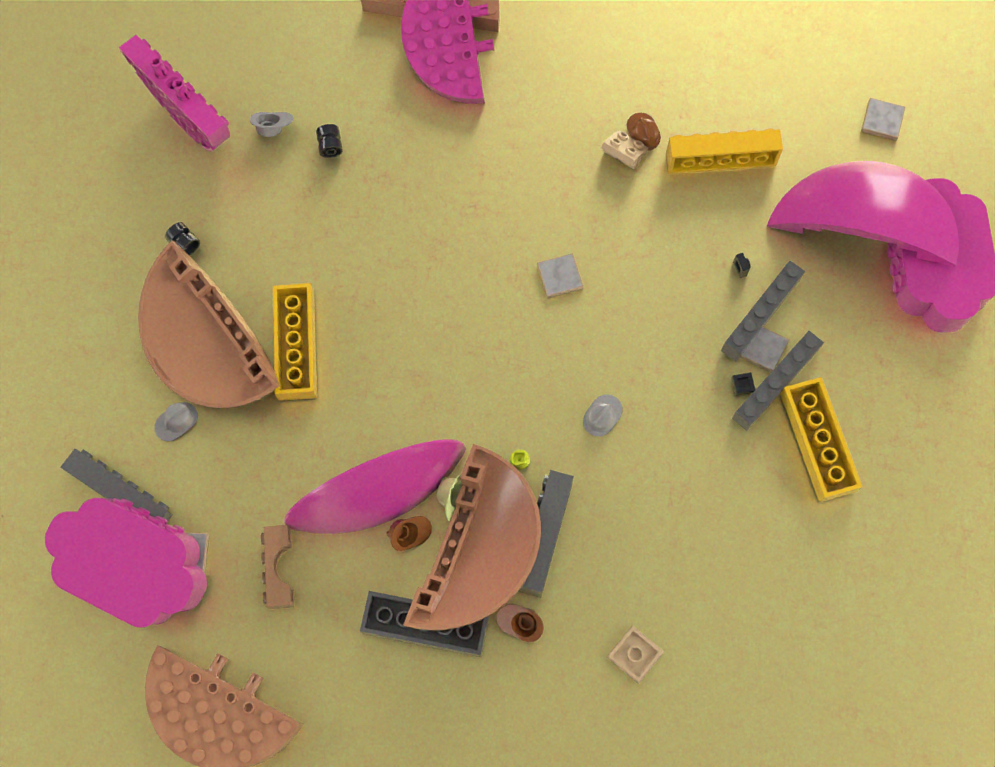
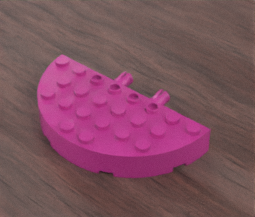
[401,0,494,104]
[119,35,230,152]

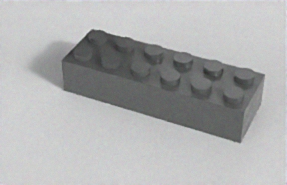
[518,470,574,598]
[360,591,489,657]

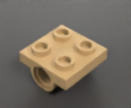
[601,130,648,169]

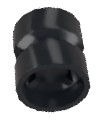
[316,124,343,158]
[165,222,200,256]

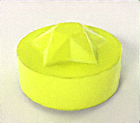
[510,450,530,470]

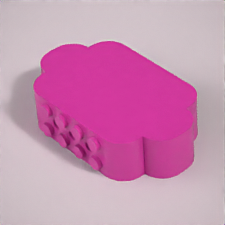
[887,178,995,332]
[45,498,207,627]

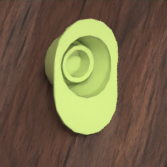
[436,475,462,521]

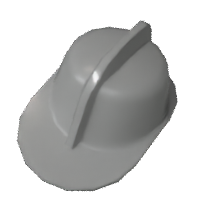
[250,112,293,137]
[583,395,622,436]
[155,402,198,441]

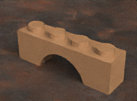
[261,525,294,609]

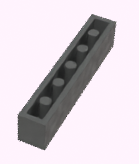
[721,261,805,362]
[732,331,824,431]
[60,449,173,522]

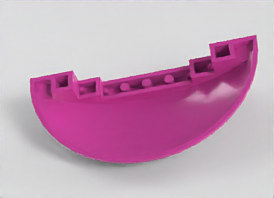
[767,161,959,266]
[284,439,466,534]

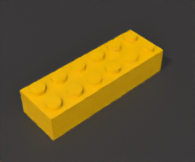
[666,128,783,174]
[273,283,317,401]
[780,377,863,503]

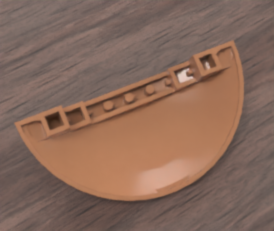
[138,240,279,408]
[403,444,541,630]

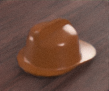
[627,112,661,151]
[386,516,432,552]
[496,604,544,642]

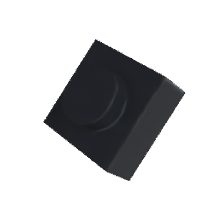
[733,253,751,278]
[731,372,755,396]

